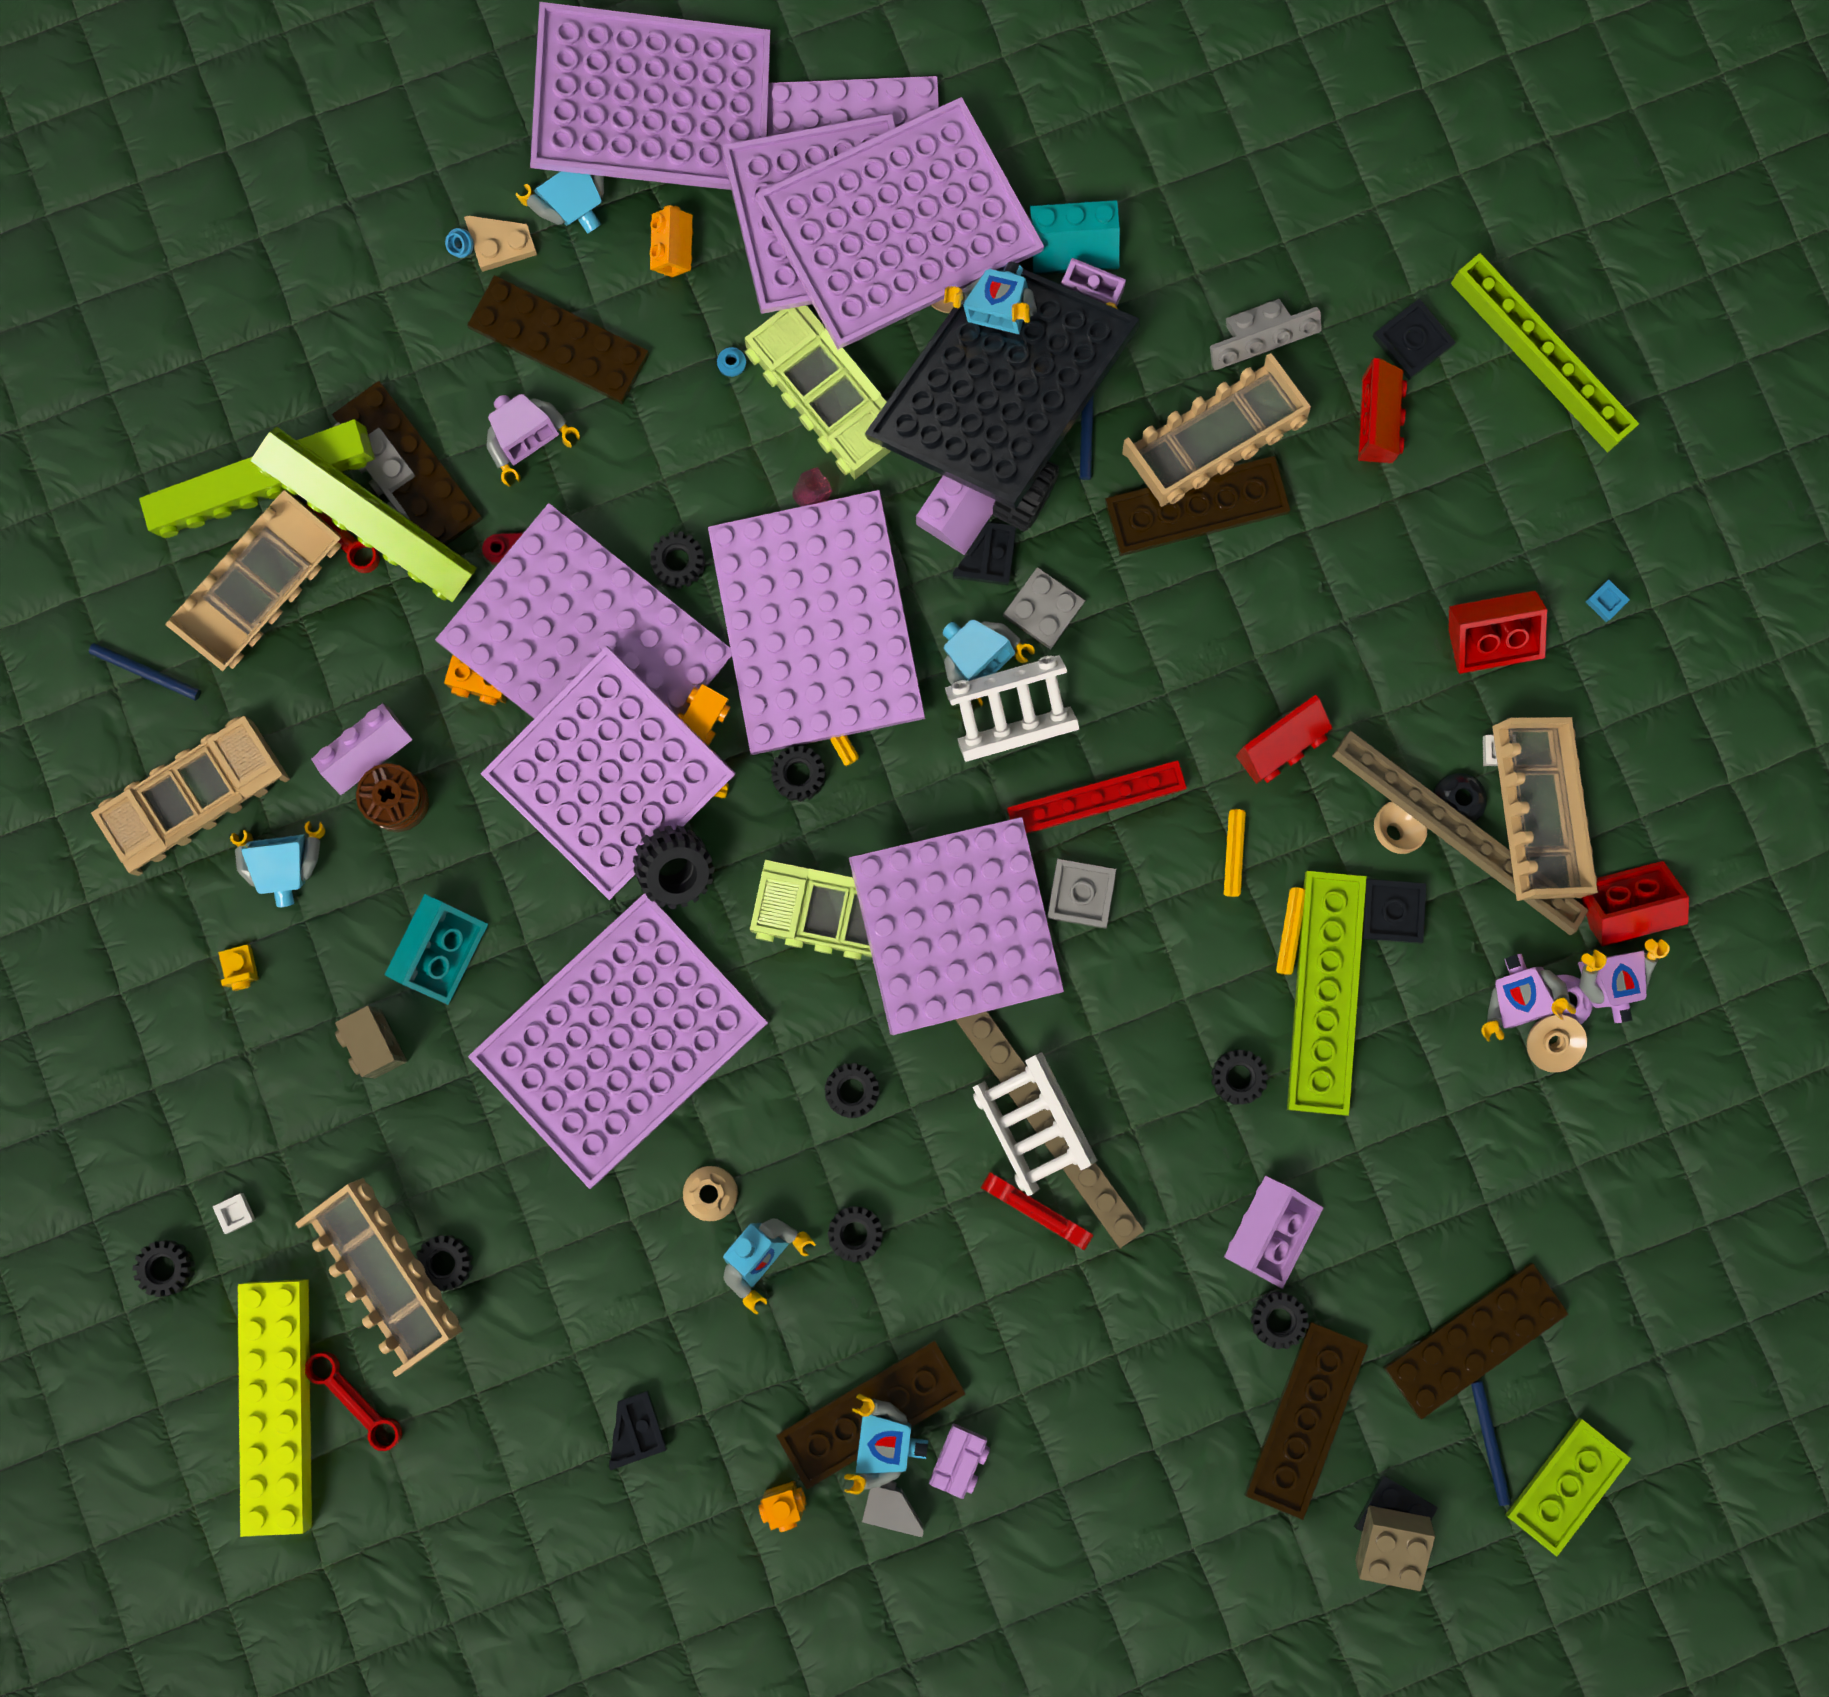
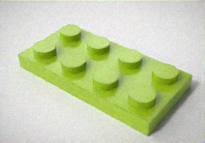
[1505,1418,1631,1557]

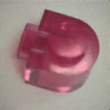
[792,467,832,506]

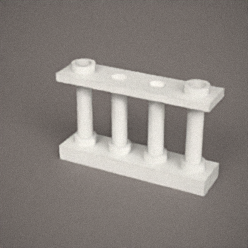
[945,655,1079,762]
[973,1052,1097,1196]

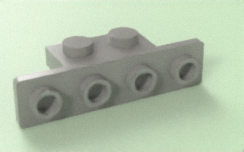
[1210,299,1321,370]
[334,422,415,521]

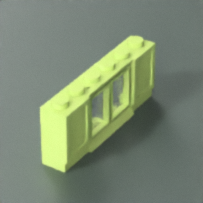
[744,305,891,480]
[750,860,872,960]

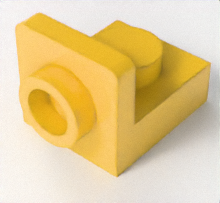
[218,944,259,991]

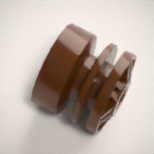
[356,763,429,832]

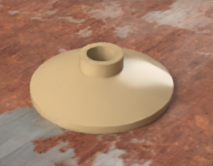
[1527,1014,1587,1072]

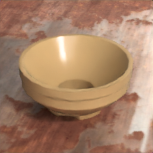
[1374,801,1427,854]
[683,1166,738,1221]

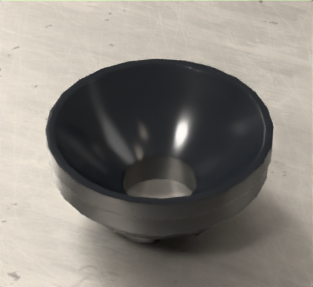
[1433,773,1487,823]

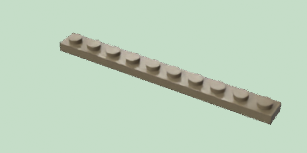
[1332,731,1588,935]
[955,1012,1144,1249]

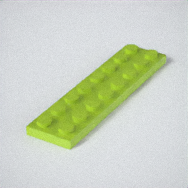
[1287,871,1367,1116]

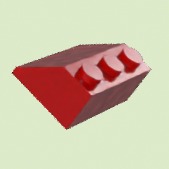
[1358,358,1407,463]
[1449,591,1547,674]
[1236,695,1332,784]
[1581,861,1689,946]

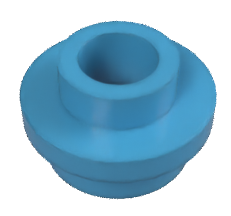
[445,228,474,258]
[717,347,746,377]

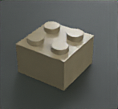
[335,1006,407,1079]
[1355,1505,1435,1591]

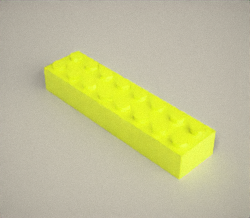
[238,1279,312,1537]

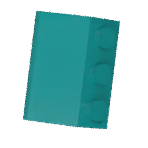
[1029,200,1120,274]
[385,894,488,1005]

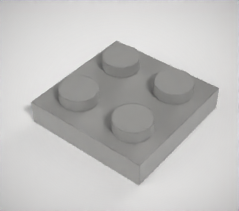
[1003,567,1085,650]
[1047,859,1116,929]

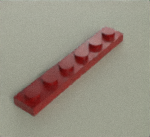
[1007,760,1187,834]

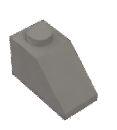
[862,1481,924,1537]

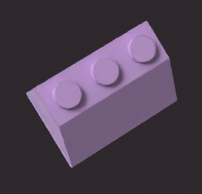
[916,475,995,555]
[311,703,412,795]
[1224,1176,1323,1289]

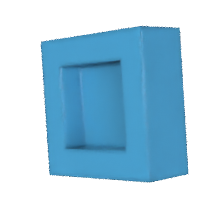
[1586,580,1630,622]

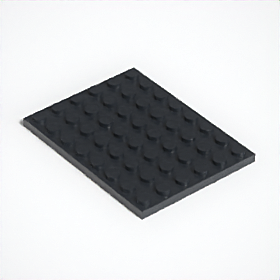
[865,269,1140,509]

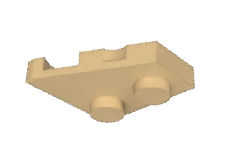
[464,216,537,272]

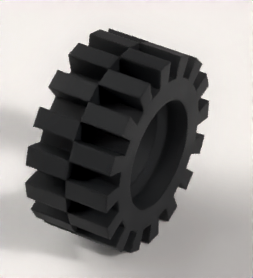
[650,532,705,589]
[771,746,825,802]
[1211,1050,1268,1104]
[825,1063,879,1118]
[828,1206,883,1262]
[415,1235,473,1292]
[132,1240,195,1297]
[1250,1292,1309,1349]

